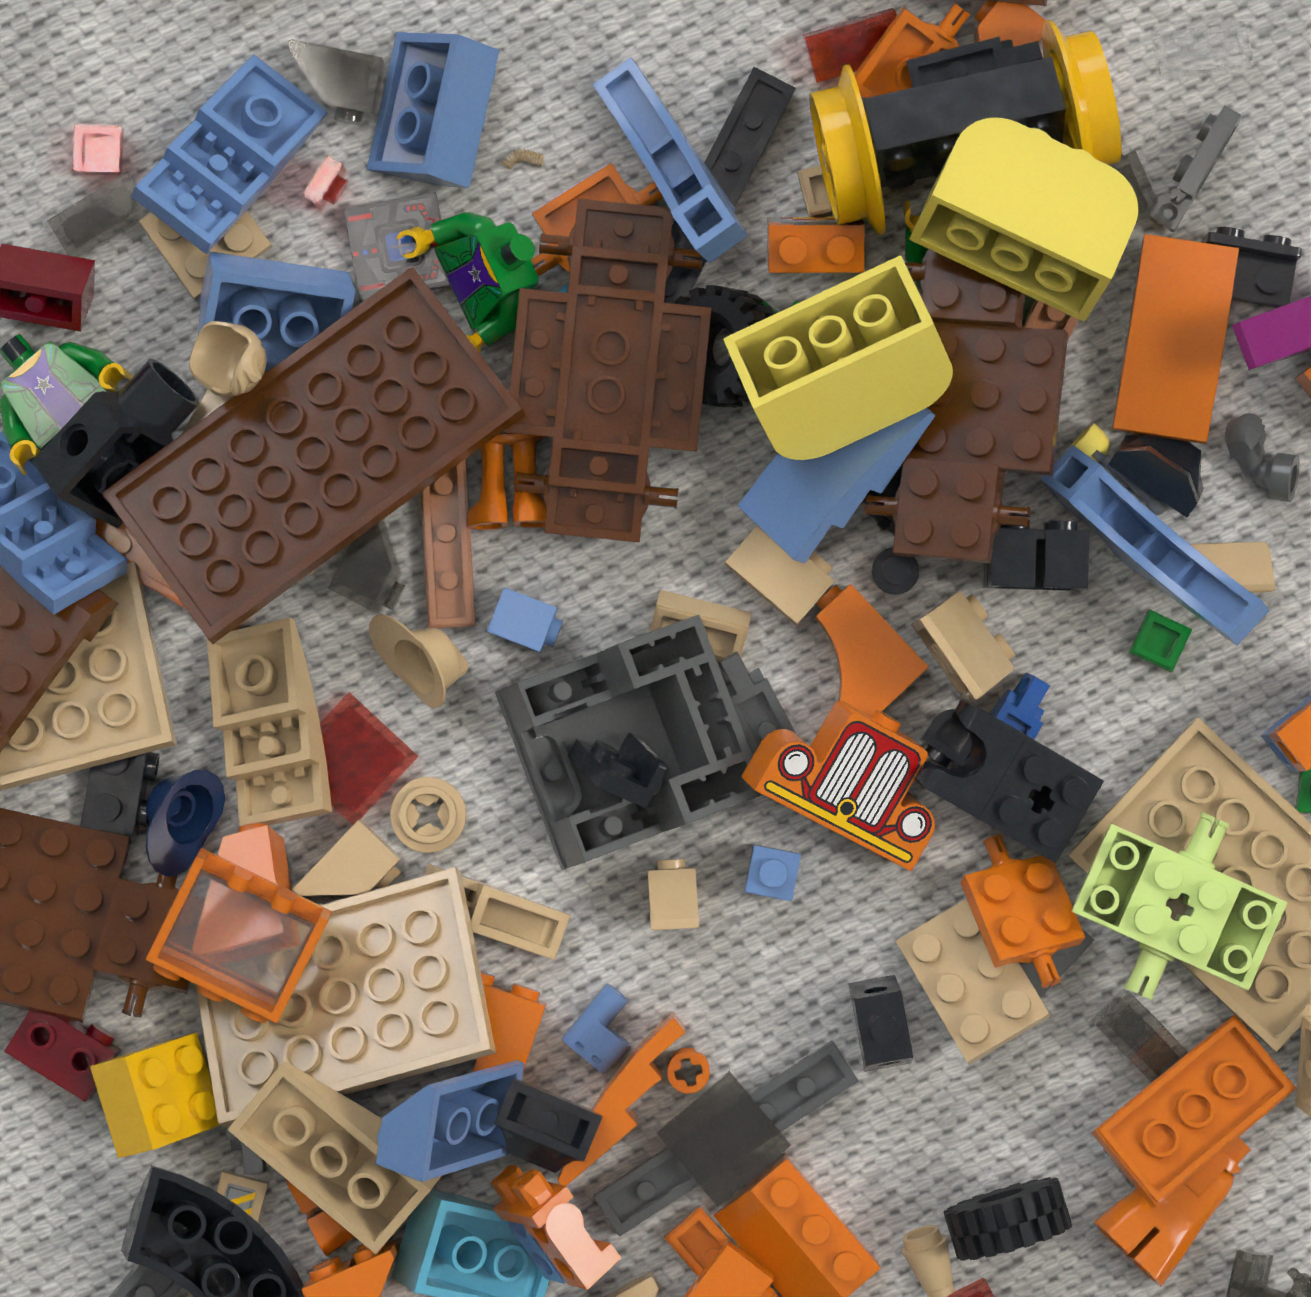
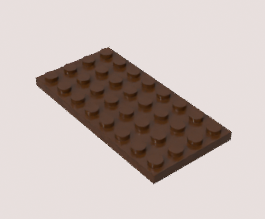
[102,266,525,644]

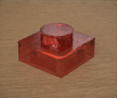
[72,124,124,175]
[302,155,348,211]

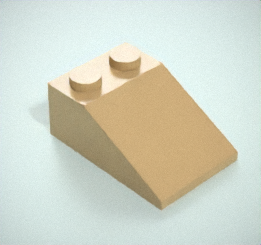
[911,590,1015,701]

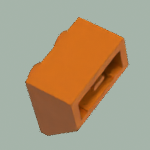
[301,1239,400,1297]

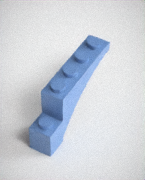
[593,57,749,263]
[1040,445,1270,646]

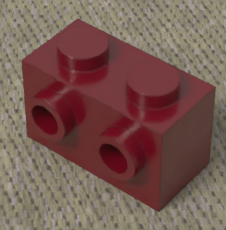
[0,243,95,332]
[4,1011,122,1102]

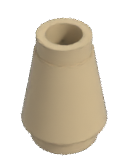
[902,1225,955,1297]

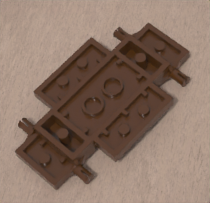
[505,199,712,543]
[865,249,1068,563]
[0,808,206,1023]

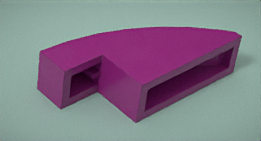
[1232,296,1311,370]

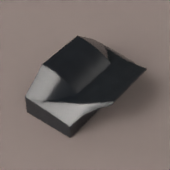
[1108,434,1204,518]
[494,1078,603,1173]

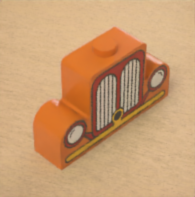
[741,701,935,872]

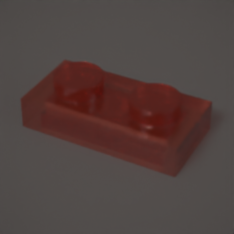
[802,7,897,83]

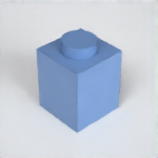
[487,587,563,653]
[744,844,801,901]

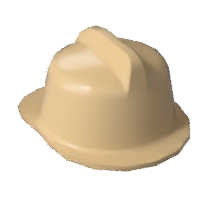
[369,614,469,708]

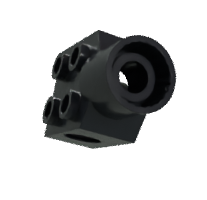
[32,359,200,529]

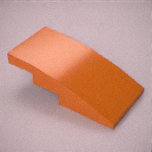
[1112,234,1239,444]
[558,1012,686,1186]

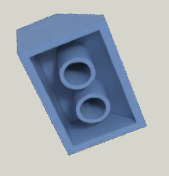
[366,32,500,188]
[198,251,355,370]
[376,1060,524,1182]

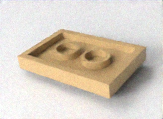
[896,898,1051,1065]

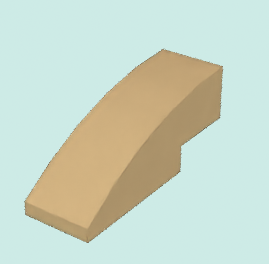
[424,863,571,960]

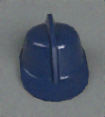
[146,770,225,877]

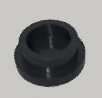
[872,547,919,595]

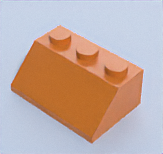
[713,1153,881,1297]

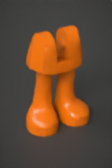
[466,432,547,530]

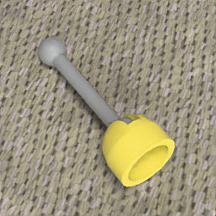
[1068,422,1166,515]

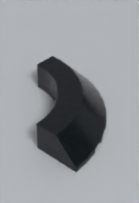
[121,1166,304,1297]

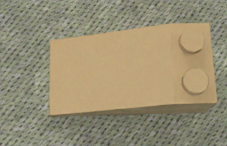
[228,1061,441,1254]

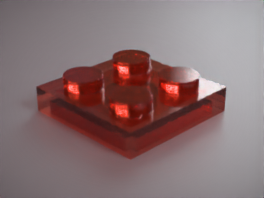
[320,692,419,825]

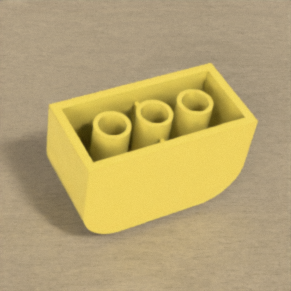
[909,118,1138,322]
[723,255,953,460]

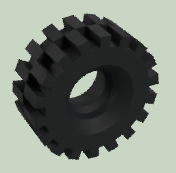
[674,285,775,408]
[943,1177,1072,1261]

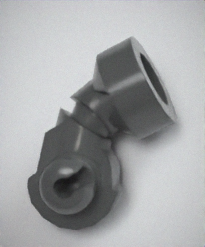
[1225,413,1300,502]

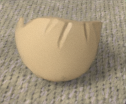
[189,321,267,397]

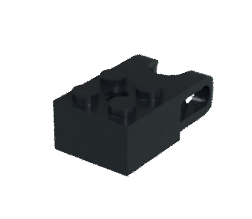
[914,699,1104,863]

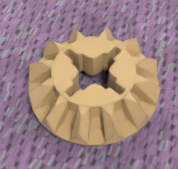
[390,777,466,853]

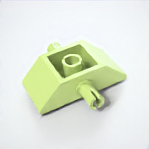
[1071,812,1288,1000]

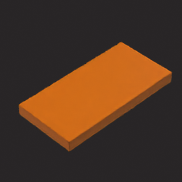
[1091,1014,1297,1208]

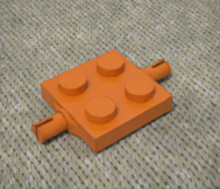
[854,3,971,98]
[531,163,664,277]
[960,834,1085,988]

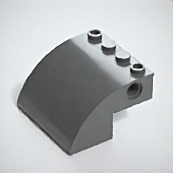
[495,614,763,870]

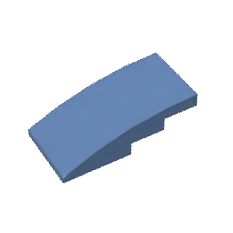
[131,54,328,254]
[738,408,935,563]
[0,431,127,615]

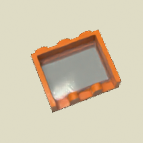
[146,848,332,1023]

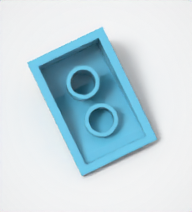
[391,1189,549,1297]

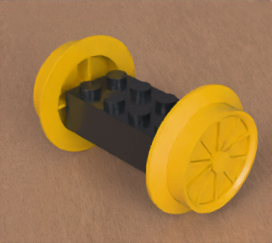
[809,20,1122,235]

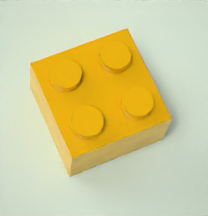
[90,1032,220,1158]

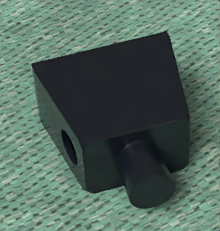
[848,975,913,1072]

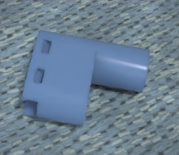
[562,983,631,1074]

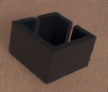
[983,521,1090,591]

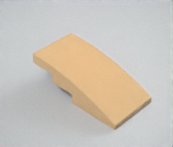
[207,617,332,827]

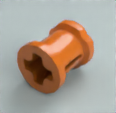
[667,1048,710,1094]

